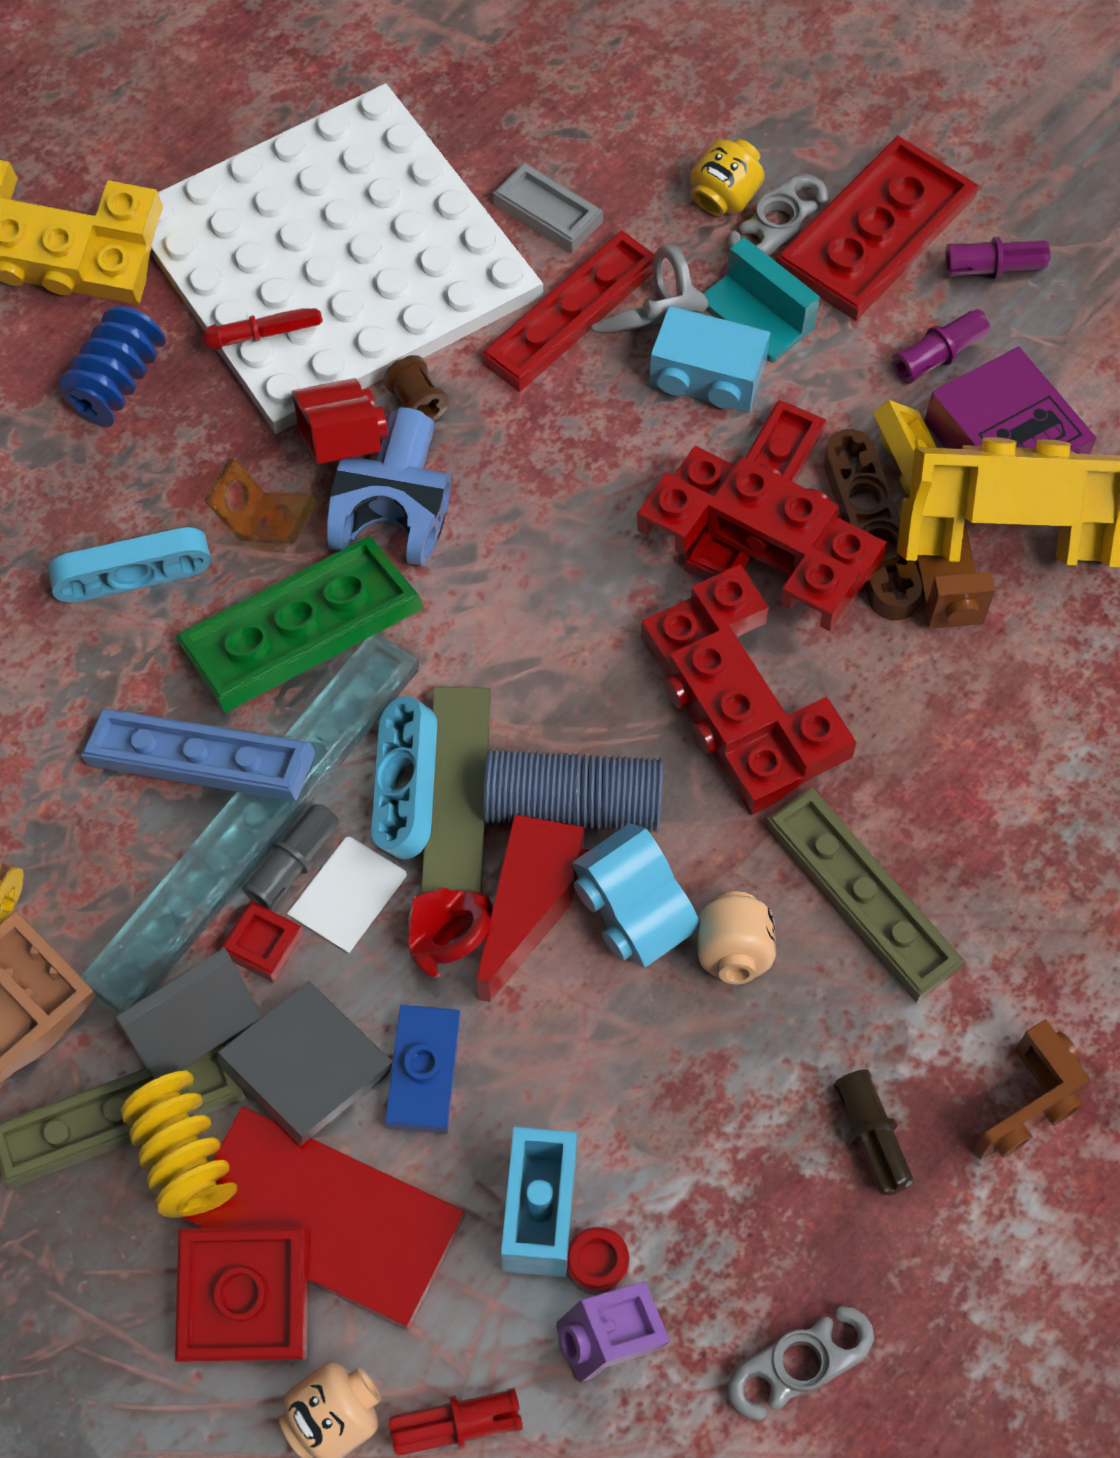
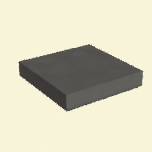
[217,981,393,1146]

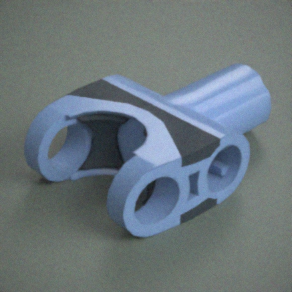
[327,407,451,566]

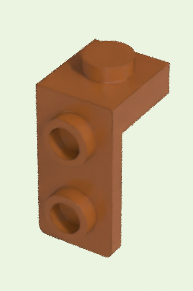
[916,525,995,629]
[973,1019,1091,1160]

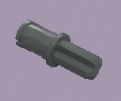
[241,804,339,911]

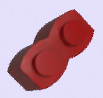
[291,378,388,465]

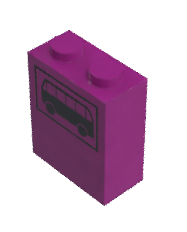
[924,346,1097,454]

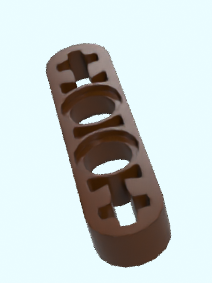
[824,429,922,620]

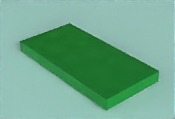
[175,536,423,713]

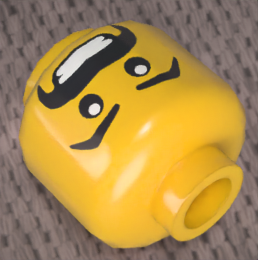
[689,139,765,217]

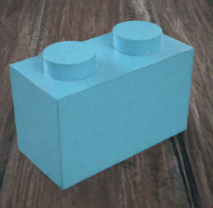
[649,305,771,413]
[501,1127,577,1277]

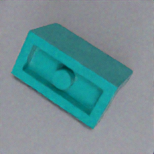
[703,237,820,362]

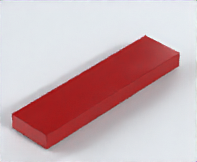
[481,230,655,393]
[684,399,827,580]

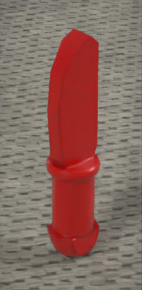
[202,308,323,350]

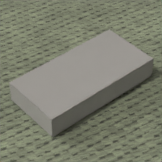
[493,162,603,254]

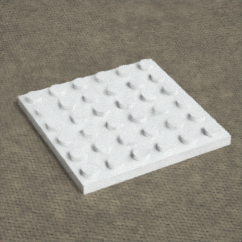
[150,83,543,434]

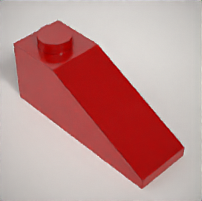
[476,815,590,1002]

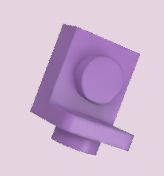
[556,1281,670,1382]

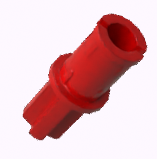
[389,1387,523,1455]

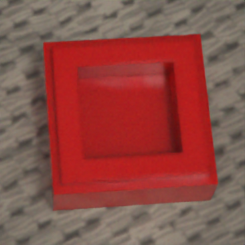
[219,900,303,982]

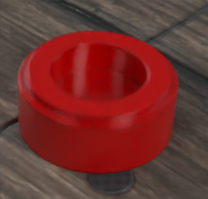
[567,1227,630,1295]

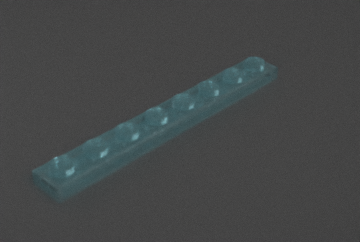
[81,634,419,1014]

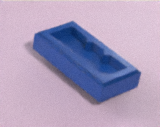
[385,1005,461,1134]

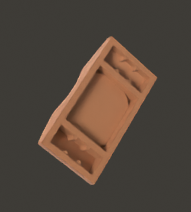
[0,911,96,1085]

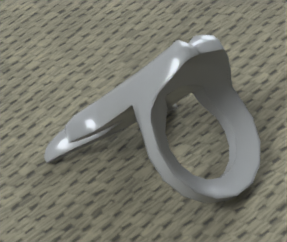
[591,244,709,333]

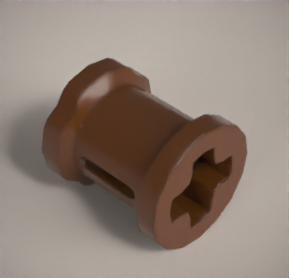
[383,355,449,421]

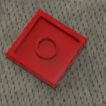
[175,1226,309,1362]

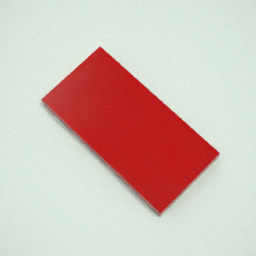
[776,135,979,321]
[181,1106,465,1331]

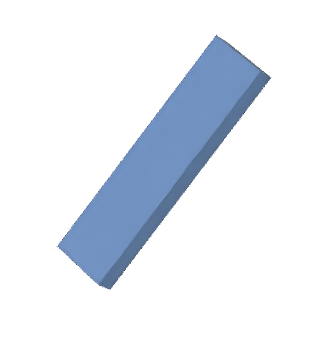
[81,708,315,802]

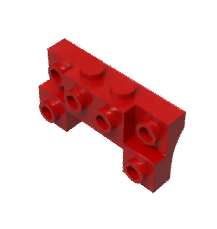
[637,445,886,631]
[641,564,857,815]

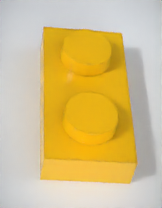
[873,400,937,496]

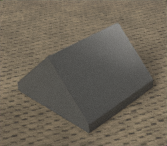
[116,948,263,1080]

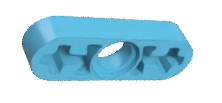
[48,527,211,603]
[371,696,437,860]

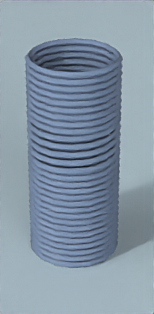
[483,748,663,833]

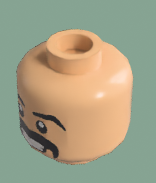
[697,891,776,985]
[279,1361,381,1458]

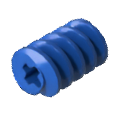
[58,306,166,427]

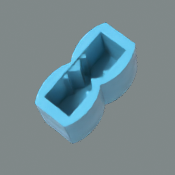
[572,823,700,968]

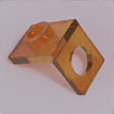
[205,459,317,544]

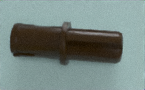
[832,1069,913,1196]

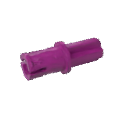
[945,237,1051,279]
[892,309,991,384]

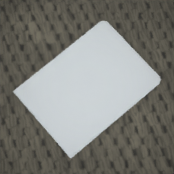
[287,837,407,953]

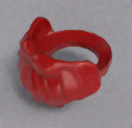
[407,887,493,979]

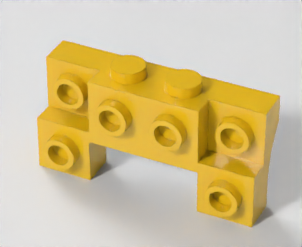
[0,160,163,305]
[897,437,1120,567]

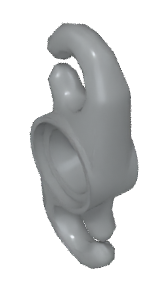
[728,174,828,256]
[727,1306,874,1421]

